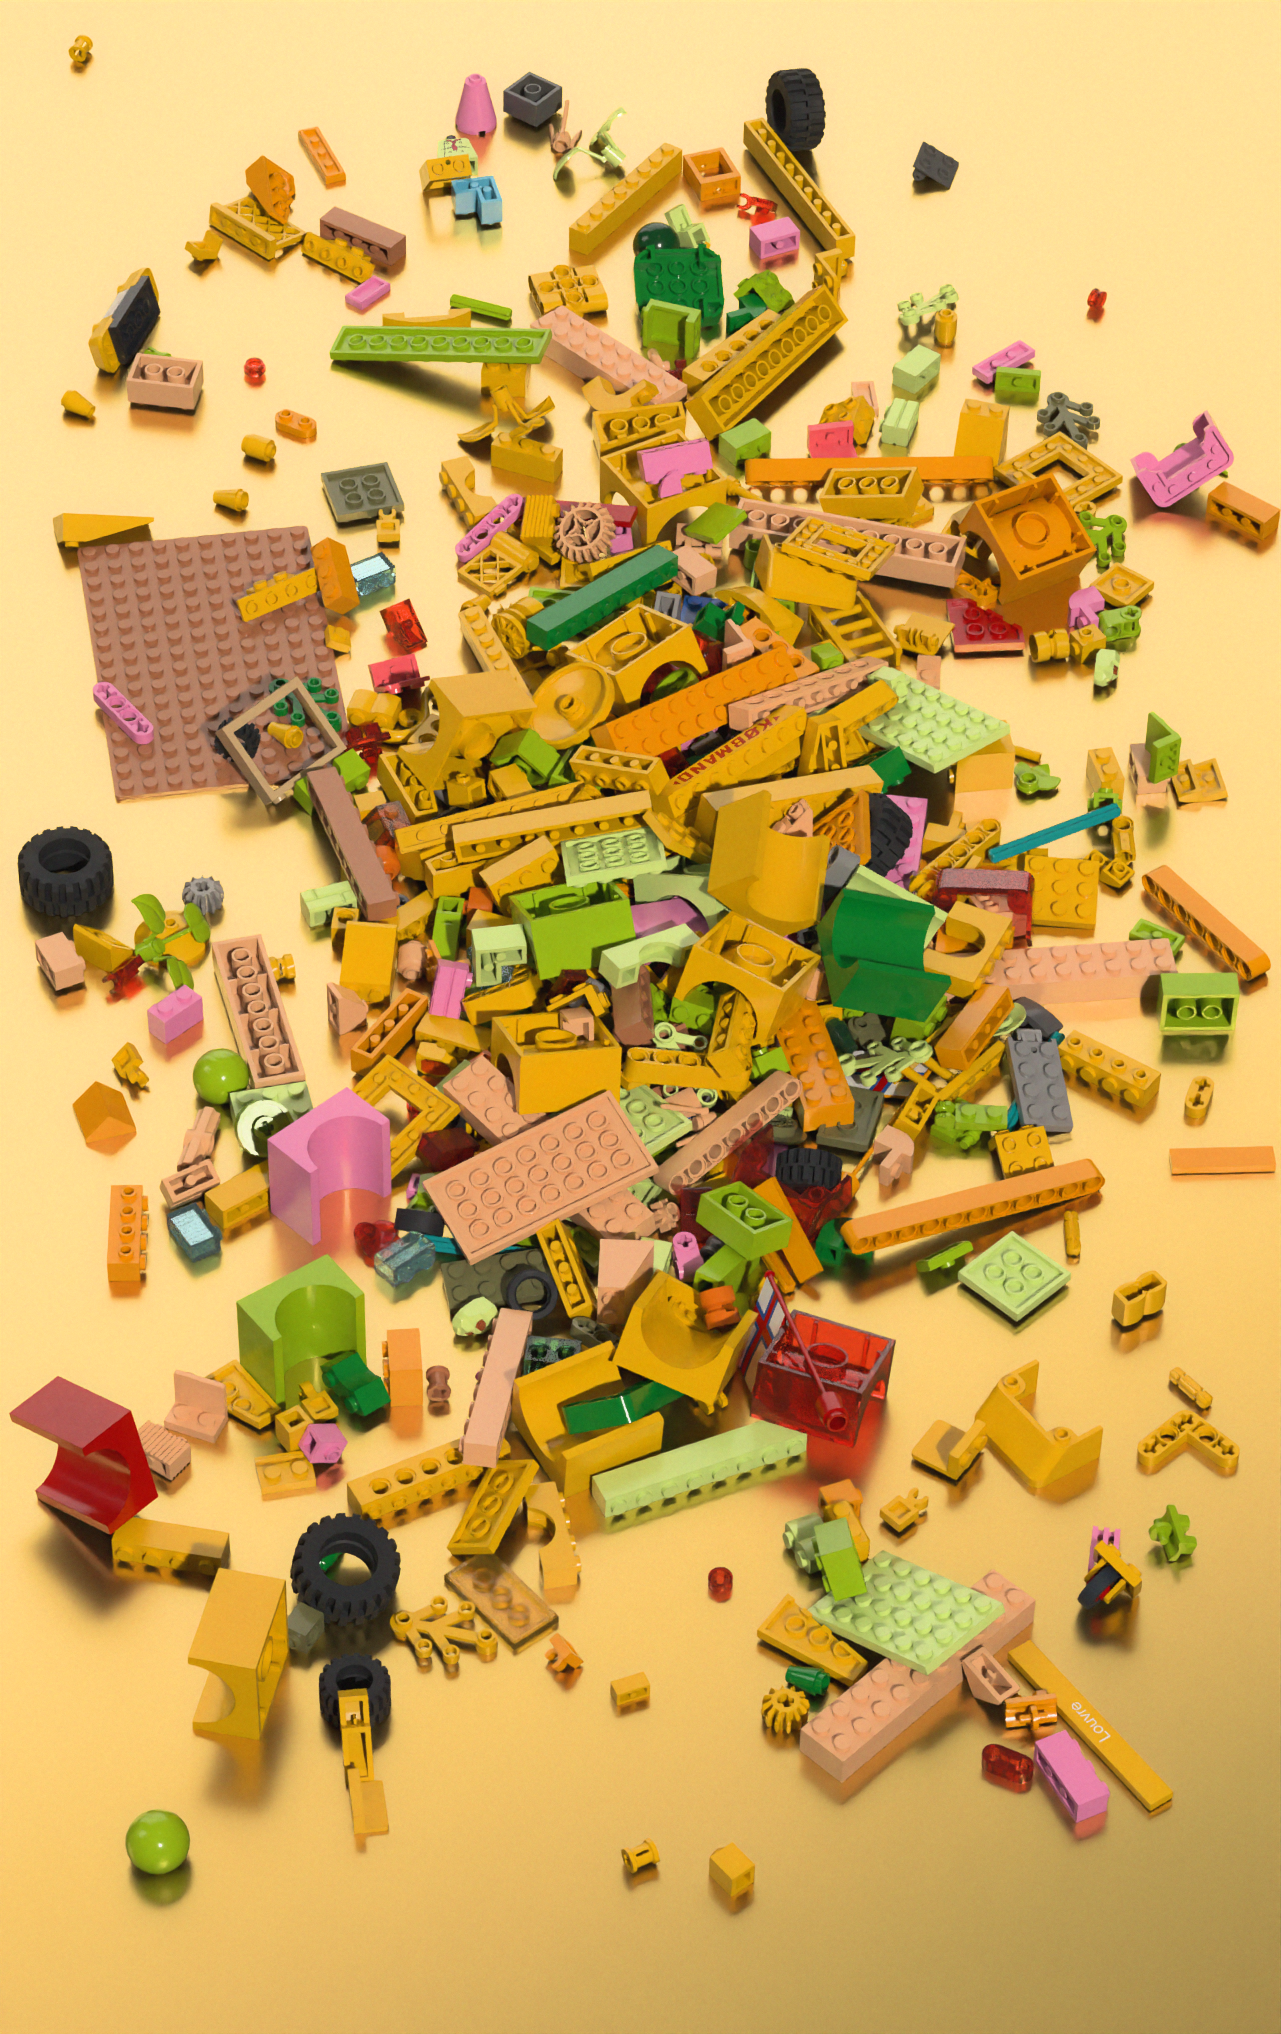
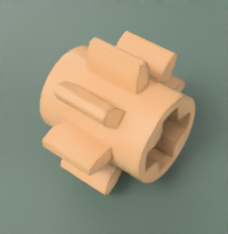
[650,1198,680,1233]

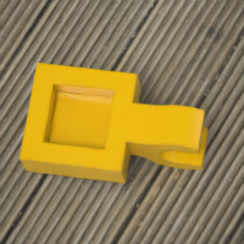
[111,1042,149,1088]
[299,1380,339,1424]

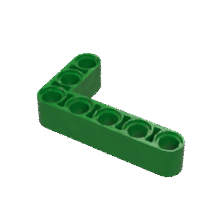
[561,1378,685,1434]

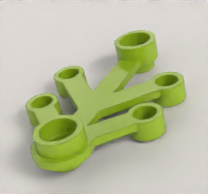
[1078,511,1127,567]

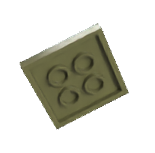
[321,462,405,523]

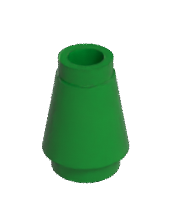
[785,1665,830,1696]

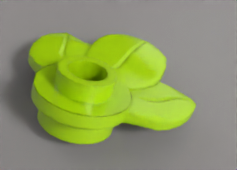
[1014,761,1061,793]

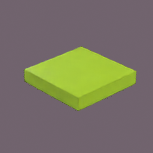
[684,502,748,545]

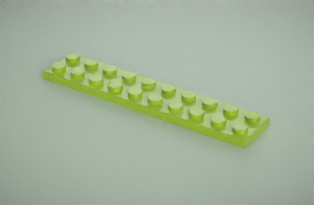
[329,325,553,364]

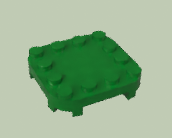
[633,243,725,327]

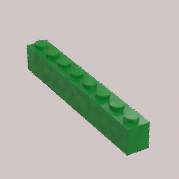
[526,544,678,651]

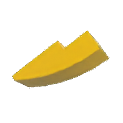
[338,1688,374,1785]

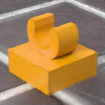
[544,1633,584,1672]

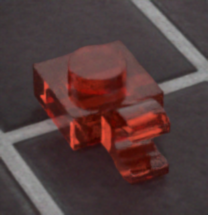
[737,193,778,215]
[102,954,145,994]

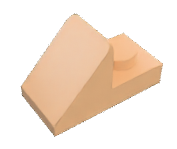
[916,655,941,690]

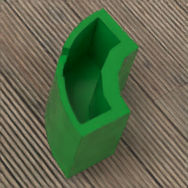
[320,1351,391,1416]

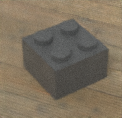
[503,71,562,127]

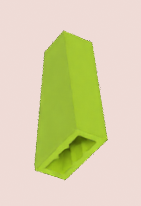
[692,1244,760,1294]

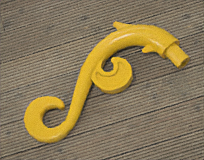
[369,686,437,744]

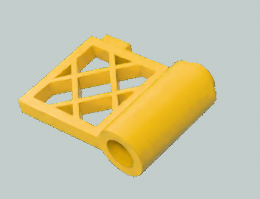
[457,531,539,597]

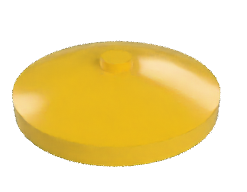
[528,662,615,750]

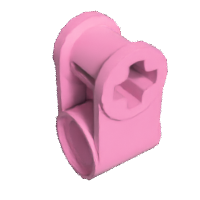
[672,1232,704,1283]

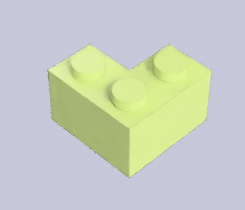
[471,924,527,987]

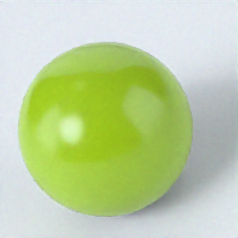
[192,1048,249,1105]
[125,1809,190,1874]

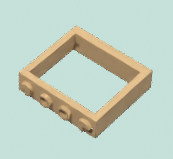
[215,676,347,805]

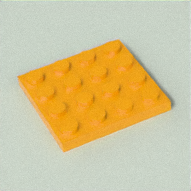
[813,789,871,867]

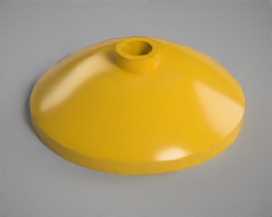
[134,910,210,967]

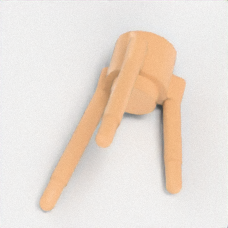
[549,99,582,153]
[660,1104,718,1147]

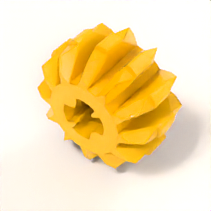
[761,1684,810,1734]

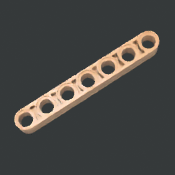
[653,1070,803,1195]

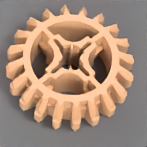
[554,501,617,564]

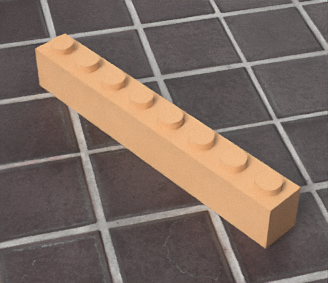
[459,1308,533,1468]

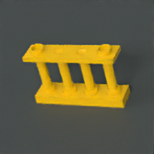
[808,591,903,666]
[892,1011,1006,1115]

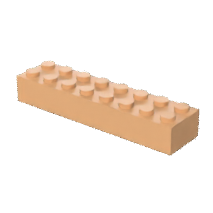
[530,305,687,408]
[211,934,306,1090]

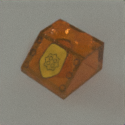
[361,800,412,852]

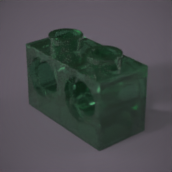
[524,1336,582,1375]

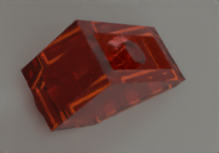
[379,598,428,651]

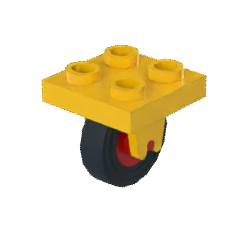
[1077,1540,1142,1610]

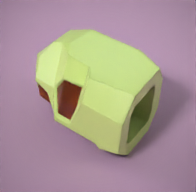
[1093,649,1120,687]
[452,1297,499,1336]

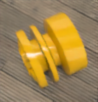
[491,596,546,659]

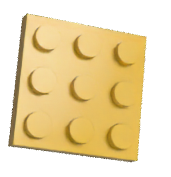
[1022,855,1100,930]

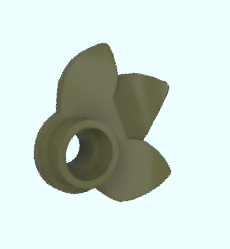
[847,1013,892,1051]

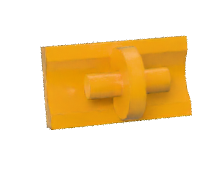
[1005,1690,1057,1731]

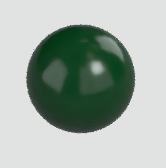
[633,222,680,257]

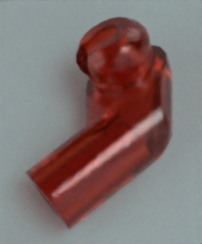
[666,359,688,380]

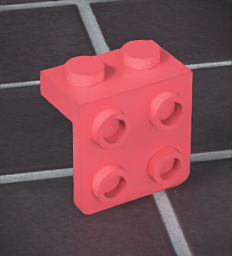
[807,420,858,458]
[368,653,430,694]

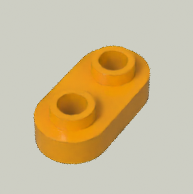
[275,409,317,438]

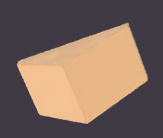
[961,1646,1021,1705]

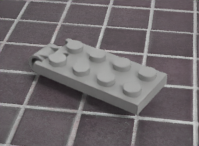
[1005,1028,1074,1132]

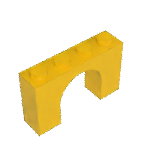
[923,901,1014,1000]

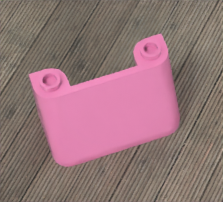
[1130,410,1234,507]
[631,896,709,966]

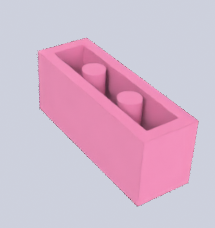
[637,438,713,484]
[1033,1730,1110,1823]

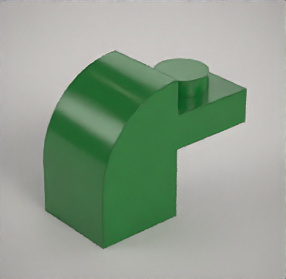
[726,293,767,335]
[692,601,745,643]
[815,1217,874,1265]

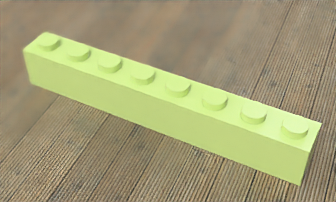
[592,1410,807,1518]

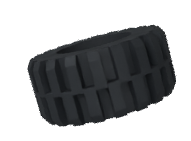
[765,68,826,152]
[863,793,913,877]
[17,826,114,917]
[290,1513,401,1626]

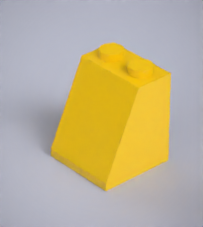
[954,398,1010,477]
[947,720,1015,793]
[339,921,398,1003]

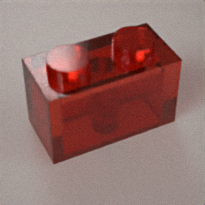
[415,1127,480,1173]

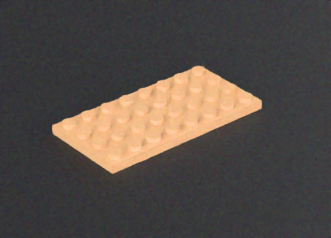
[422,1090,659,1266]

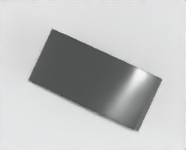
[1014,997,1064,1040]

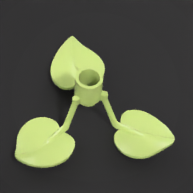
[553,106,627,180]

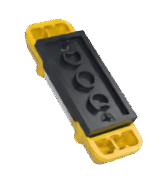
[88,268,161,373]

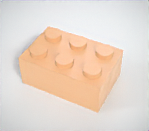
[126,353,204,410]

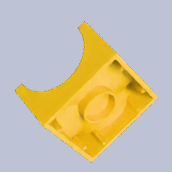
[599,429,727,546]

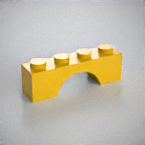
[439,456,501,529]
[522,1481,582,1589]

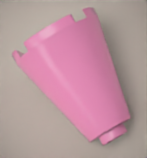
[455,73,497,135]

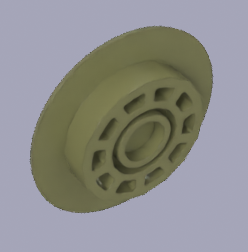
[751,1114,807,1145]

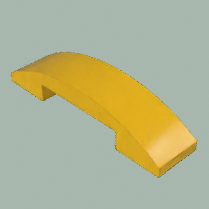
[382,308,471,327]
[715,586,793,632]

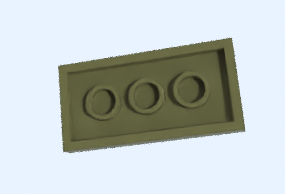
[441,1248,553,1315]

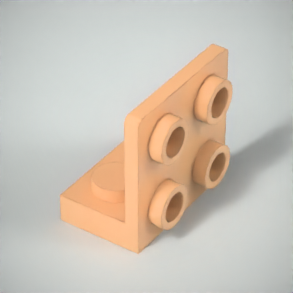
[164,1369,228,1443]

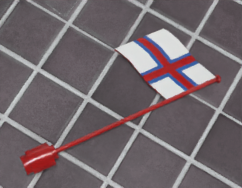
[739,1270,849,1432]

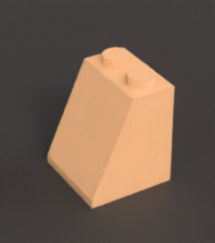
[597,1239,654,1324]

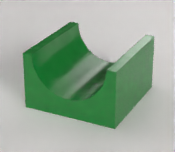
[816,888,952,1022]

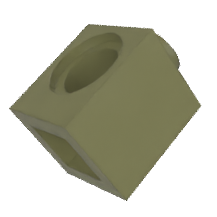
[288,1602,325,1654]

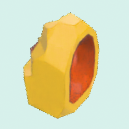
[416,1042,458,1077]

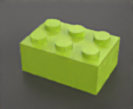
[1156,973,1240,1031]
[696,1181,793,1261]

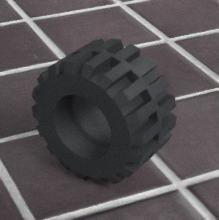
[775,1148,843,1201]
[319,1653,391,1728]

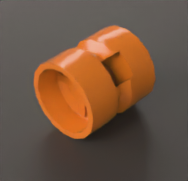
[699,1285,741,1331]

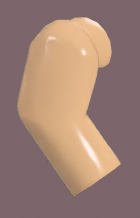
[647,348,670,373]

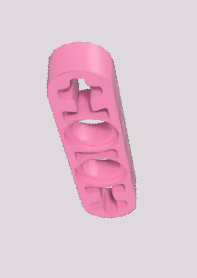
[455,494,525,563]
[93,682,154,744]

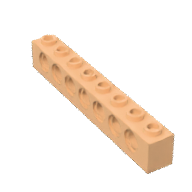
[728,656,889,732]

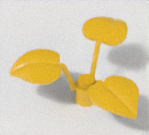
[456,384,555,442]

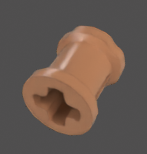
[426,1365,451,1402]

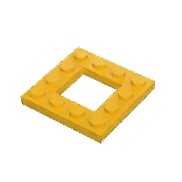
[993,432,1123,509]
[781,515,896,581]
[352,1054,461,1180]

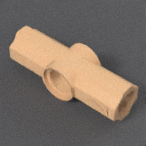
[177,1106,221,1172]

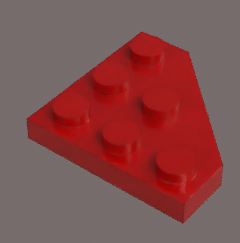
[946,598,1025,652]

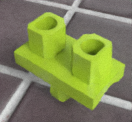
[1148,1504,1197,1561]

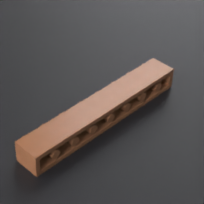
[307,766,400,922]

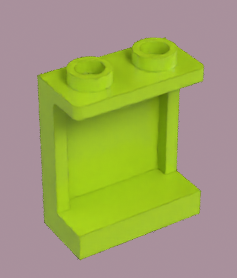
[640,299,701,358]

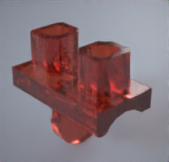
[344,722,391,764]

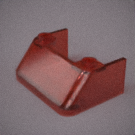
[931,868,1036,947]
[728,1124,852,1244]

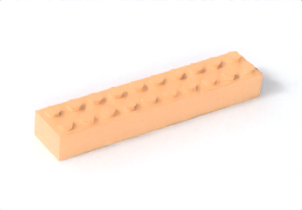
[729,498,966,588]
[944,938,1178,1005]
[443,1055,656,1243]
[799,1569,1036,1783]

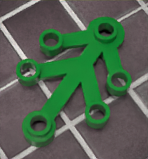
[269,677,342,732]

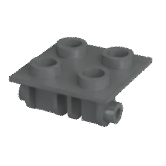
[912,141,959,188]

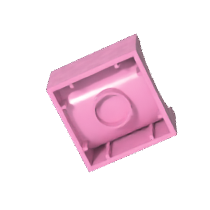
[267,1087,392,1246]

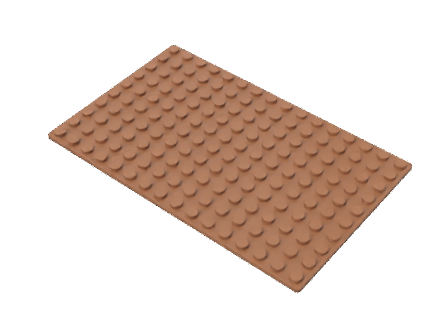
[77,526,353,800]

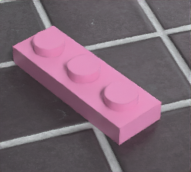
[972,340,1035,384]

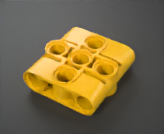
[528,264,609,318]

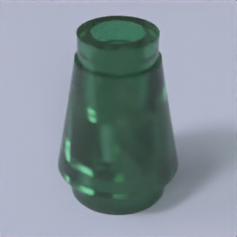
[825,1018,858,1054]

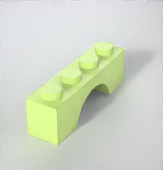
[598,923,700,989]

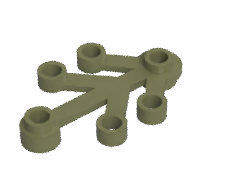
[1037,392,1101,450]

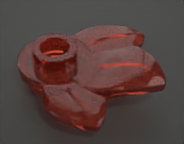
[353,1220,404,1262]

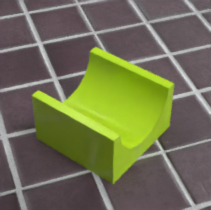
[508,881,636,980]
[236,1254,367,1411]

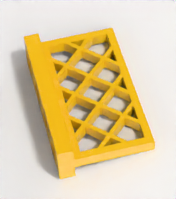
[209,196,307,260]

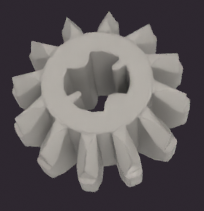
[182,875,224,916]

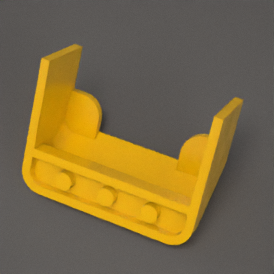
[754,534,857,610]
[974,1359,1103,1488]

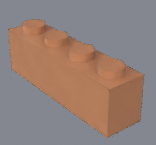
[319,206,406,266]
[609,964,655,1050]

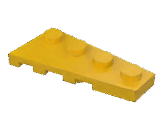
[757,1593,868,1687]

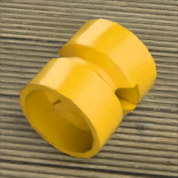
[1029,627,1070,663]

